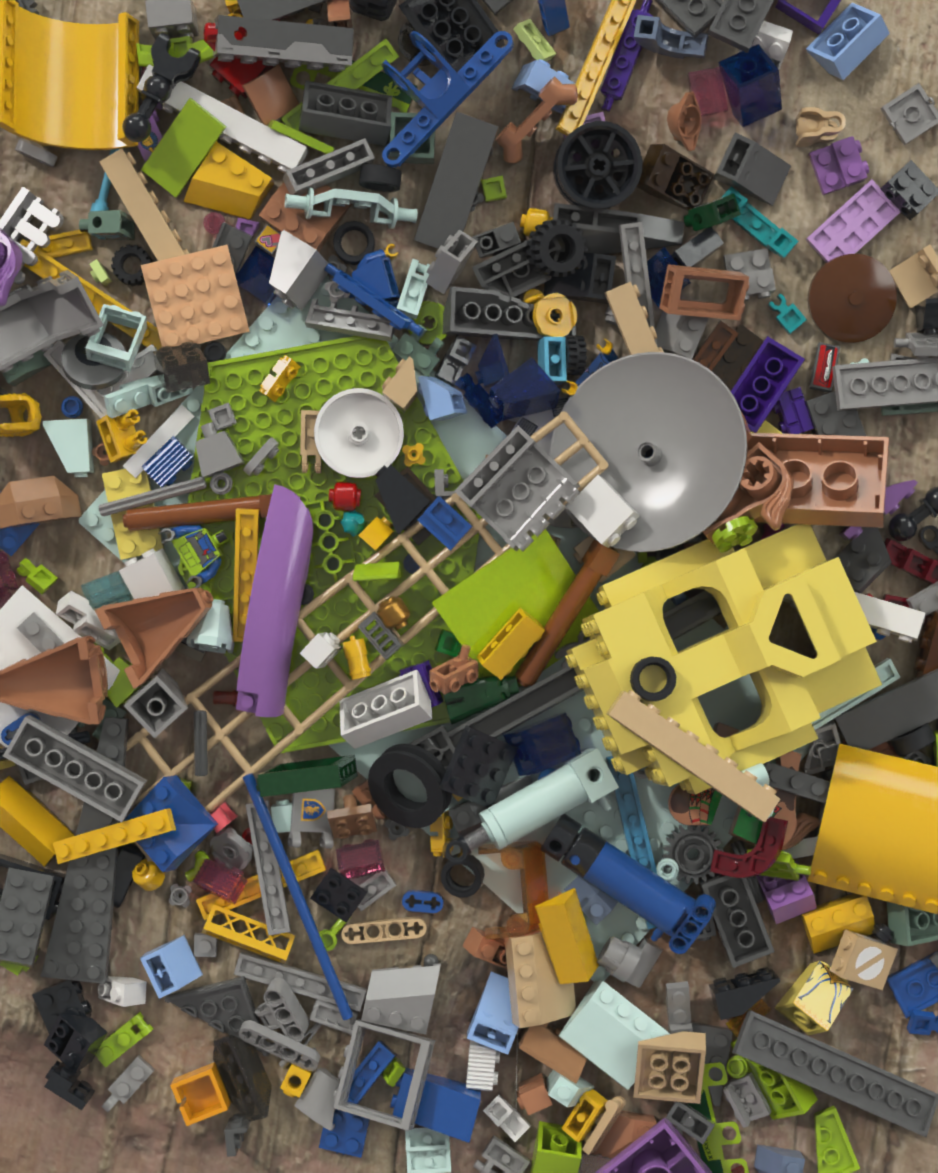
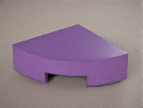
[236,217,260,236]

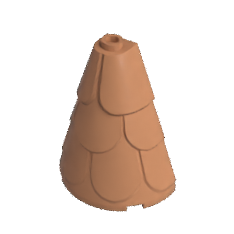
[95,588,213,689]
[0,636,108,725]

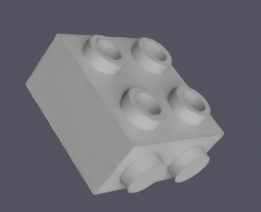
[426,230,478,294]

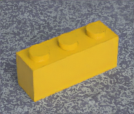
[477,607,545,680]

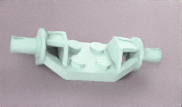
[284,188,418,229]

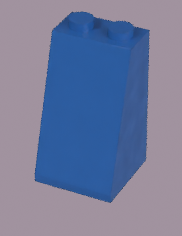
[390,1067,481,1143]

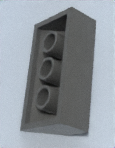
[299,80,392,146]

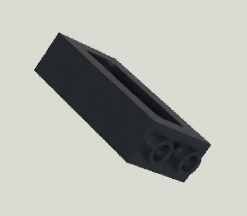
[0,854,66,920]

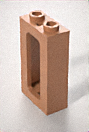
[659,265,749,320]

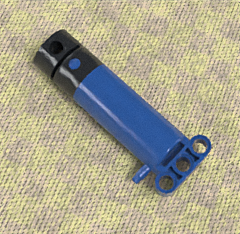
[539,814,716,954]

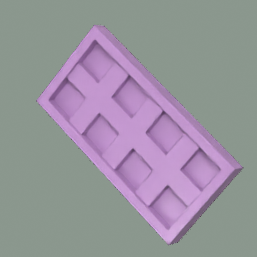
[805,179,900,263]

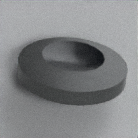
[61,332,126,390]

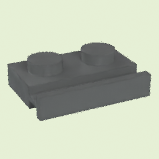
[212,222,253,276]

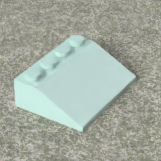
[558,981,670,1090]

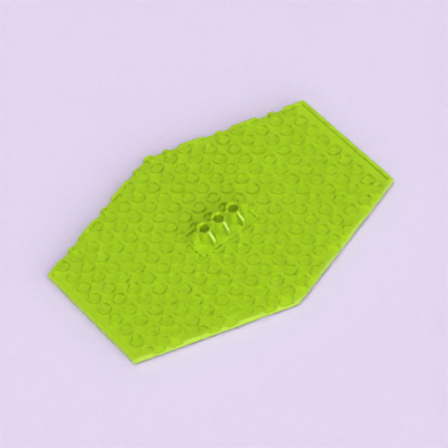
[178,336,482,754]

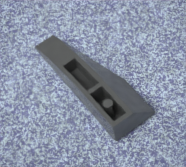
[552,203,684,255]

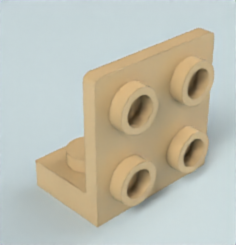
[889,245,938,308]

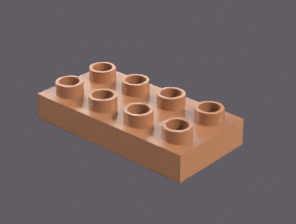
[747,433,889,528]

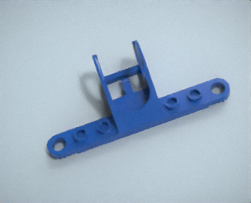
[382,31,514,168]

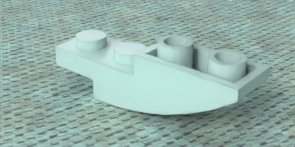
[104,372,193,418]

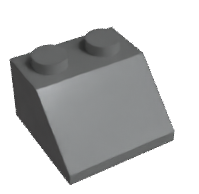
[655,311,709,359]

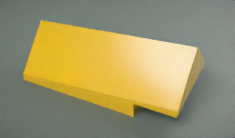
[0,775,75,867]
[535,888,599,984]

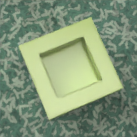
[90,259,113,286]

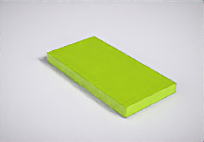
[141,98,227,197]

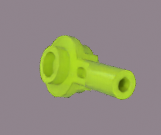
[319,917,351,951]

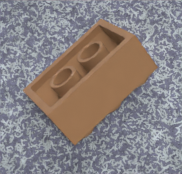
[518,1023,587,1083]

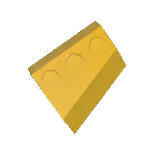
[183,141,274,220]

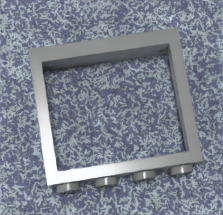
[333,1019,436,1131]

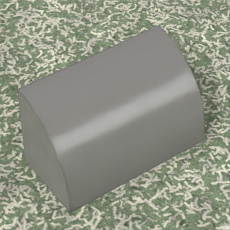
[626,937,663,988]

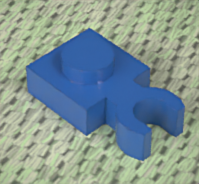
[907,1010,938,1035]

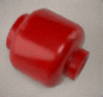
[329,482,361,512]

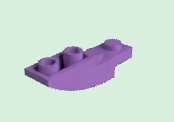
[839,480,918,540]

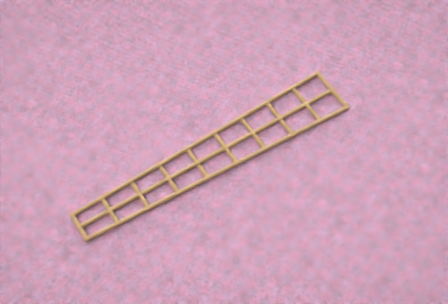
[126,411,609,861]

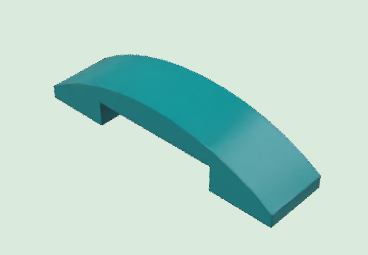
[721,186,799,259]

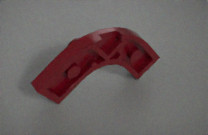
[710,817,788,878]

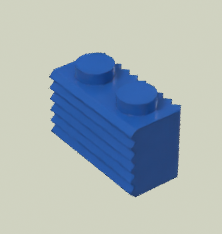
[142,436,194,488]

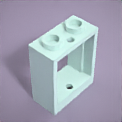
[85,304,147,372]

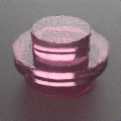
[203,212,226,235]

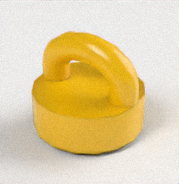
[523,289,544,304]

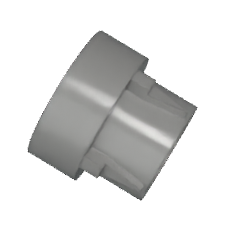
[597,937,642,982]

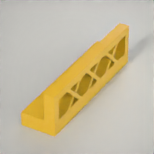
[201,904,295,964]

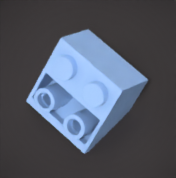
[418,376,467,421]
[140,935,203,999]

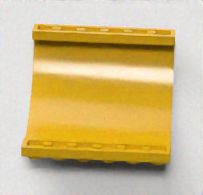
[0,0,139,150]
[808,744,938,914]

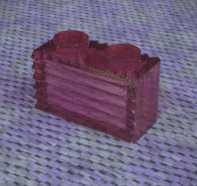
[336,839,385,880]
[193,858,248,904]

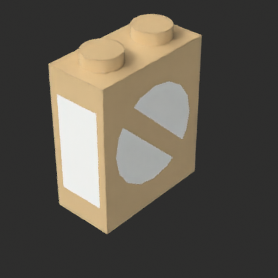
[829,929,898,990]

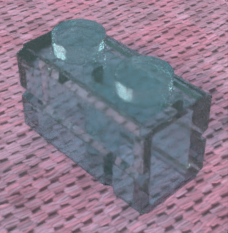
[81,571,131,610]

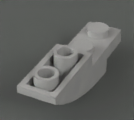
[666,981,693,1034]

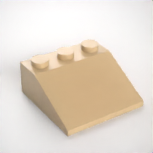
[633,1031,706,1104]

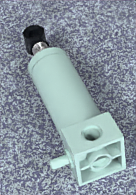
[442,748,619,863]

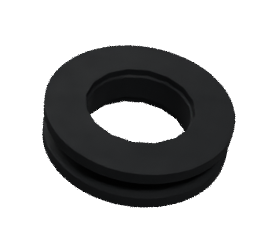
[368,744,452,828]

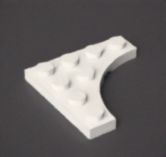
[43,340,167,418]

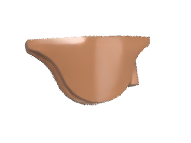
[667,91,701,151]

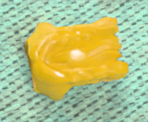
[0,393,42,438]

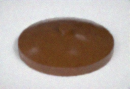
[807,254,897,343]

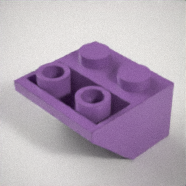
[756,860,817,924]

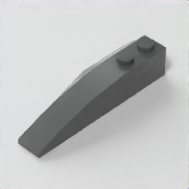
[442,286,576,341]

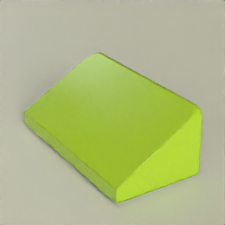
[353,562,401,582]

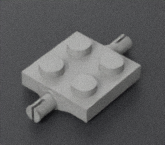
[894,333,938,359]

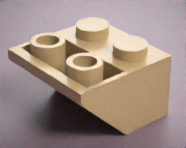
[382,356,418,413]

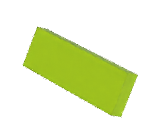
[268,119,334,154]

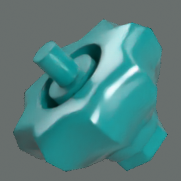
[340,510,367,537]

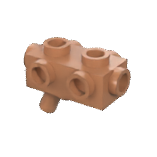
[429,644,479,694]

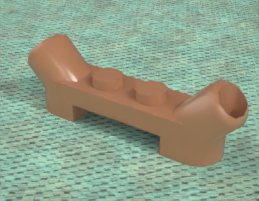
[495,76,578,163]

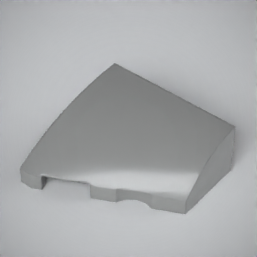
[804,719,841,775]
[294,1068,340,1131]

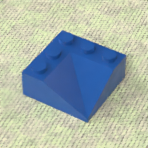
[124,775,218,872]

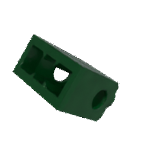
[684,193,741,231]

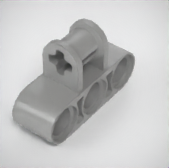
[254,978,310,1042]

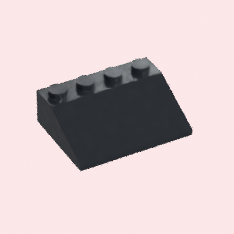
[399,0,505,72]

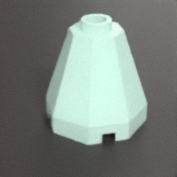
[186,599,234,654]

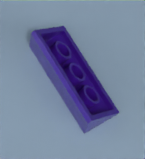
[731,336,805,433]

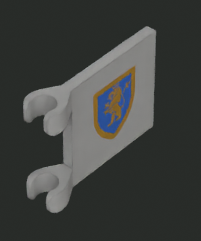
[287,789,335,849]

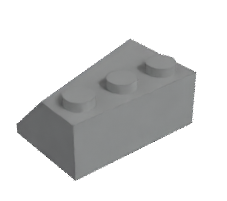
[361,963,441,1035]

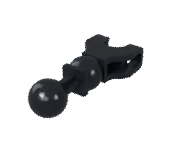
[122,33,201,142]
[888,487,938,541]

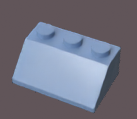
[806,3,890,80]

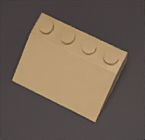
[504,930,576,1028]

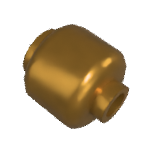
[377,595,410,631]

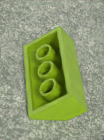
[731,1039,818,1120]

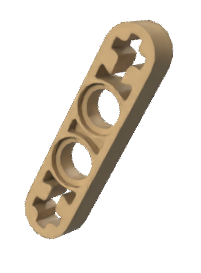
[341,917,427,944]

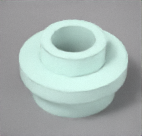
[656,858,679,881]

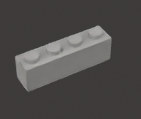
[283,138,375,196]

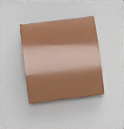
[242,64,299,125]

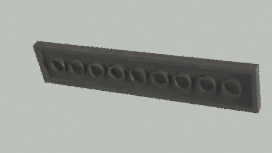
[732,1010,938,1137]

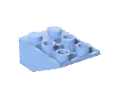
[467,971,519,1055]

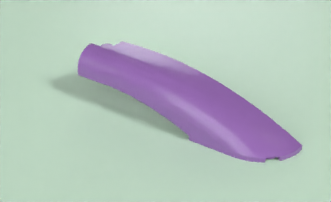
[236,484,313,717]

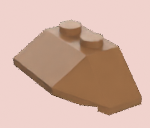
[0,476,82,529]

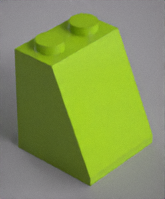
[530,1121,582,1173]

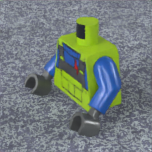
[158,525,229,588]

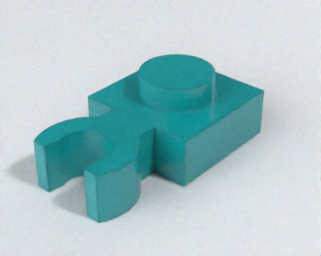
[768,294,807,335]

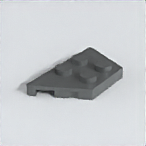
[835,527,892,593]

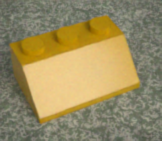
[800,893,875,954]

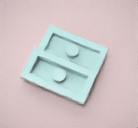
[405,1128,451,1173]

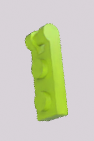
[95,1012,154,1068]

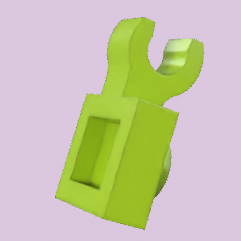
[16,558,58,595]

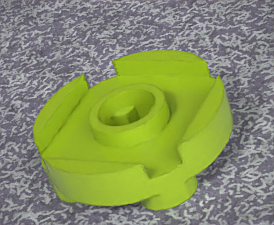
[408,301,447,345]
[712,516,758,553]

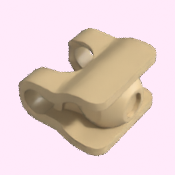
[796,107,846,147]

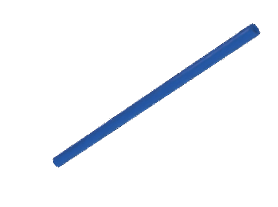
[243,773,353,1020]

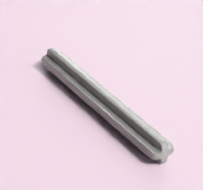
[99,477,207,516]

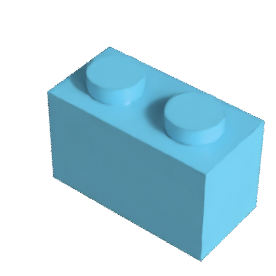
[537,337,567,385]

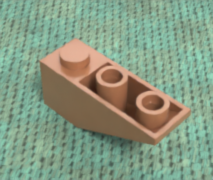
[463,927,507,969]

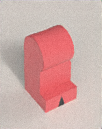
[210,801,238,833]

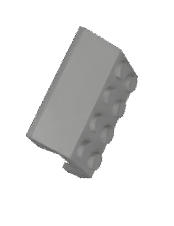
[454,425,581,552]

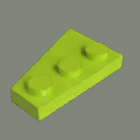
[814,1106,860,1173]

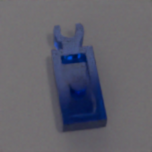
[455,373,506,429]

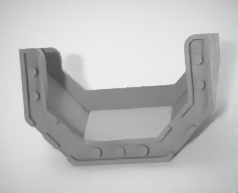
[0,270,104,373]

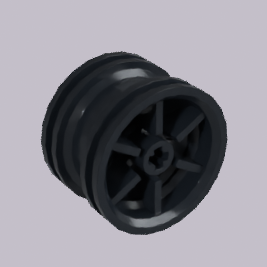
[553,121,643,209]

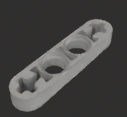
[239,1020,320,1071]

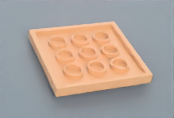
[141,245,250,352]

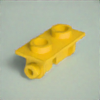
[259,355,301,402]
[430,810,454,857]

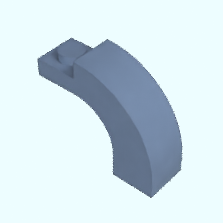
[634,15,708,59]

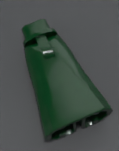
[443,676,520,725]

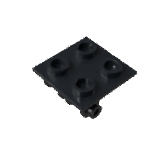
[310,868,367,923]

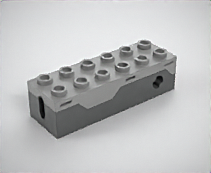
[204,15,354,72]

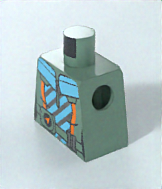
[79,210,135,240]

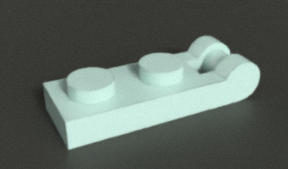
[397,259,430,319]

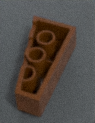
[912,611,938,680]

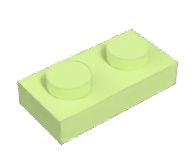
[513,19,556,61]

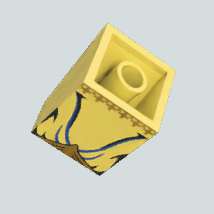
[775,961,854,1036]

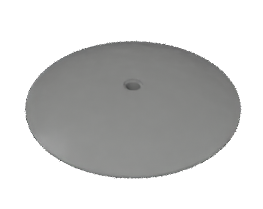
[550,352,747,552]

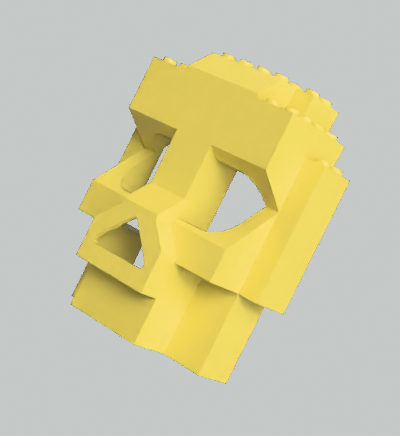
[565,524,882,795]

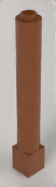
[123,494,272,532]
[515,539,620,687]

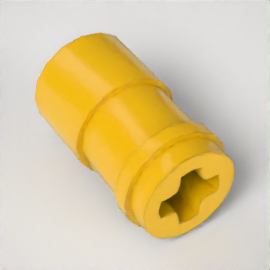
[342,635,371,680]

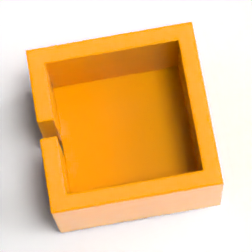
[170,1062,231,1126]

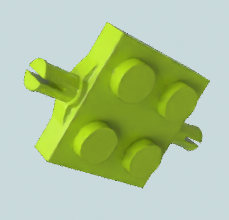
[747,849,811,881]

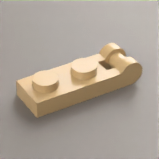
[582,1096,626,1155]

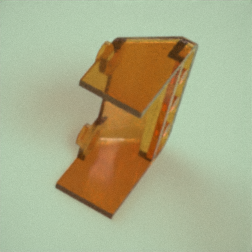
[478,841,549,939]

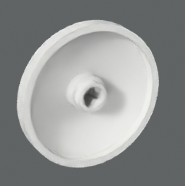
[314,388,404,478]

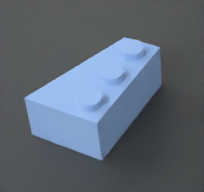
[512,59,576,114]

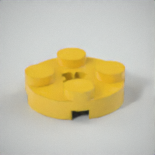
[533,293,577,337]

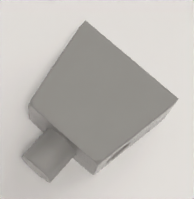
[195,422,245,479]

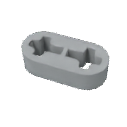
[15,140,58,167]

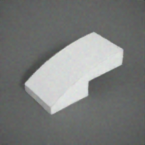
[483,1095,531,1142]

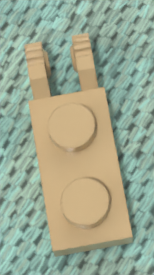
[300,410,322,473]

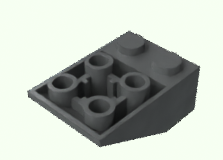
[713,132,791,206]

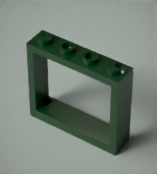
[256,755,358,797]

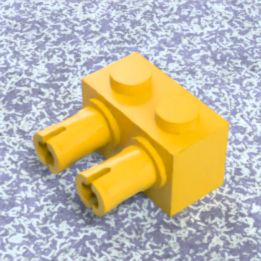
[96,409,147,463]

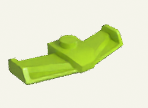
[136,36,214,67]

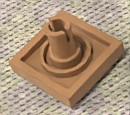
[327,794,377,839]

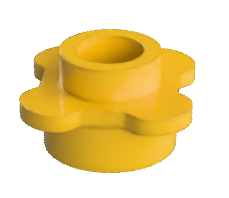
[402,443,426,467]

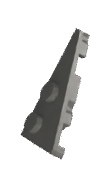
[691,1022,733,1107]

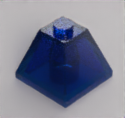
[236,246,276,306]
[475,333,510,389]

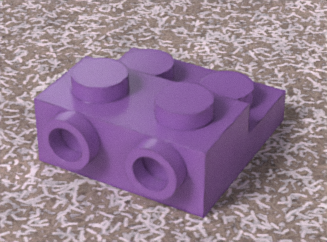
[808,136,869,195]

